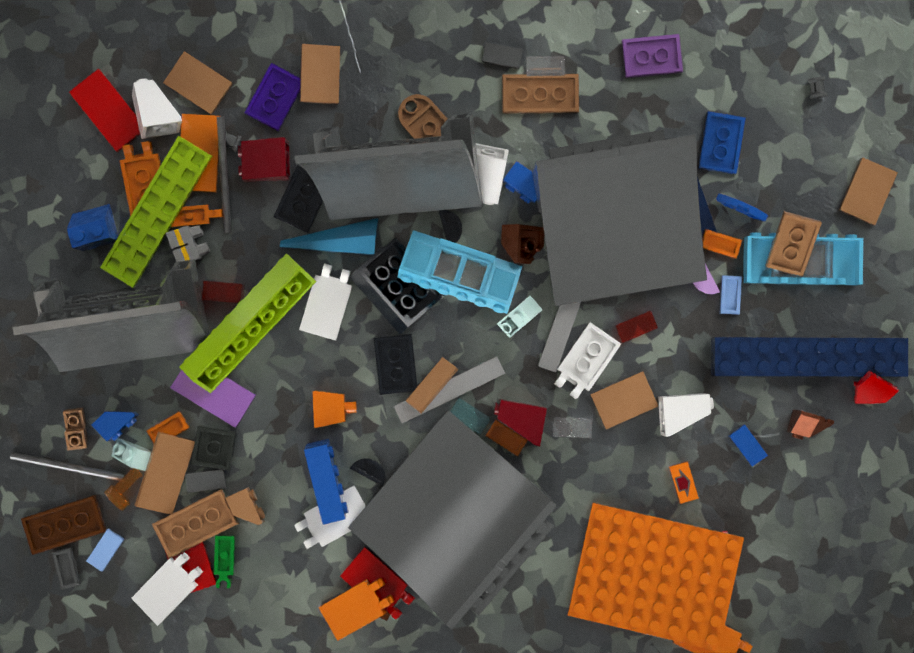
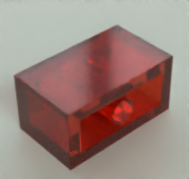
[202,281,245,303]

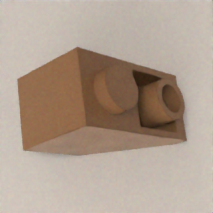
[225,487,265,525]

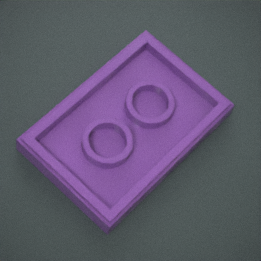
[622,34,683,78]

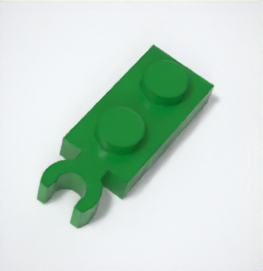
[214,535,235,589]

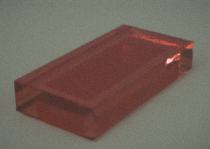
[615,310,658,343]

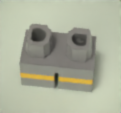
[166,225,211,262]

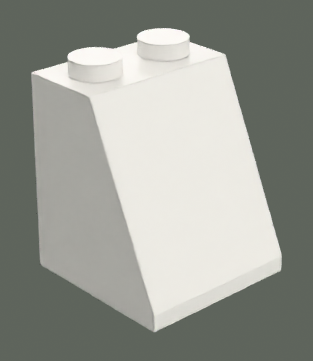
[132,79,182,139]
[476,143,509,205]
[658,393,714,437]

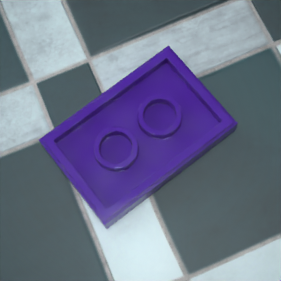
[244,63,300,132]

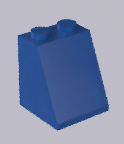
[67,204,118,251]

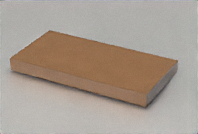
[502,74,579,114]
[135,431,195,515]
[152,489,239,559]

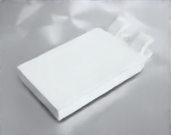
[299,263,352,341]
[554,322,621,399]
[294,485,366,549]
[132,552,203,626]

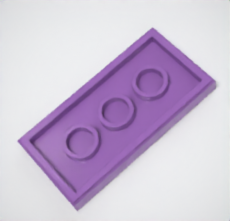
[170,370,256,428]

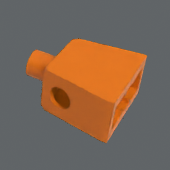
[313,391,357,428]

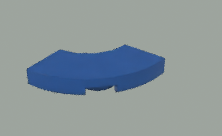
[716,193,768,221]

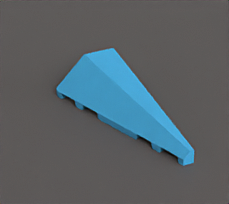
[280,218,378,255]

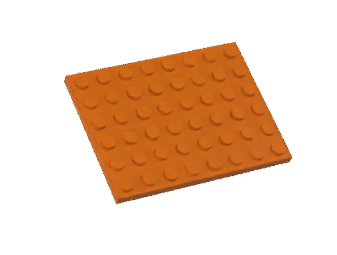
[568,502,744,651]

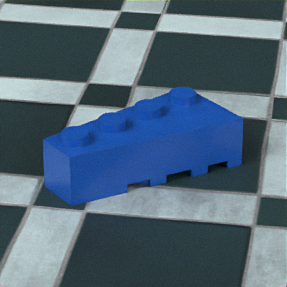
[304,438,349,525]

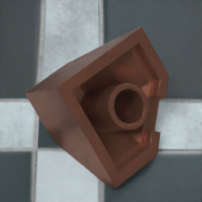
[501,224,544,264]
[787,410,834,440]

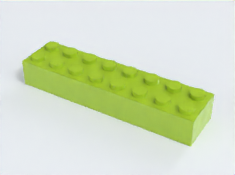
[179,253,317,393]

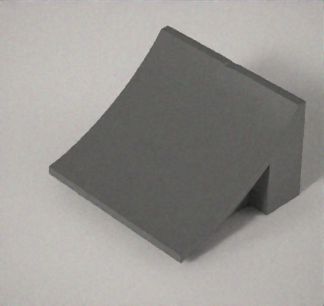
[295,113,482,220]
[533,130,707,306]
[12,259,210,372]
[348,410,557,629]

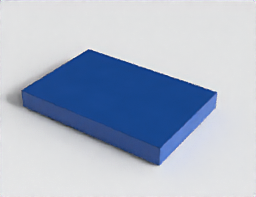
[698,111,746,175]

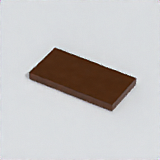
[21,495,107,555]

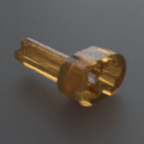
[104,468,142,511]

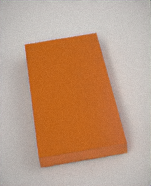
[181,114,221,193]

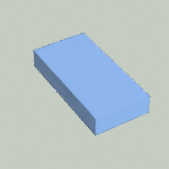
[720,275,742,315]
[86,529,124,572]

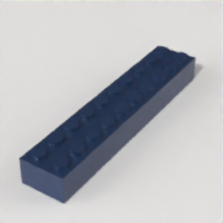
[711,337,908,377]

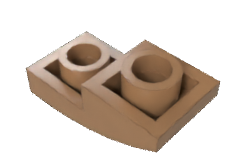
[63,407,87,450]

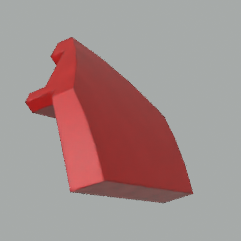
[854,370,899,404]

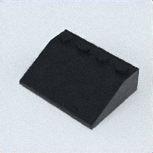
[350,237,445,335]

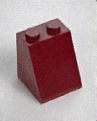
[238,137,290,182]
[494,399,547,447]

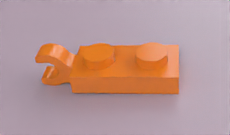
[171,205,223,227]

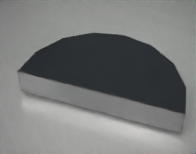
[439,210,462,243]
[350,458,386,487]

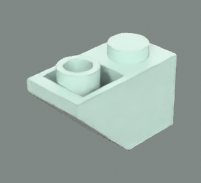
[497,296,542,338]
[111,438,152,471]

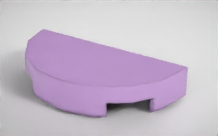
[693,264,720,294]

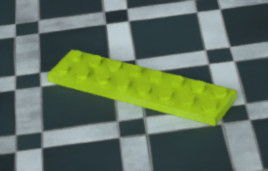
[100,136,213,288]

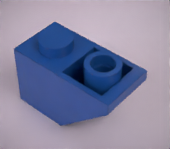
[503,161,537,204]
[91,411,139,442]

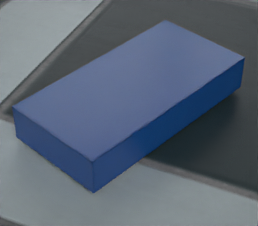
[728,424,768,467]

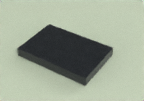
[273,165,323,233]
[374,334,417,395]

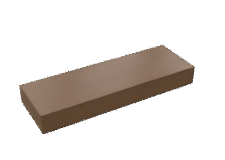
[406,357,458,414]

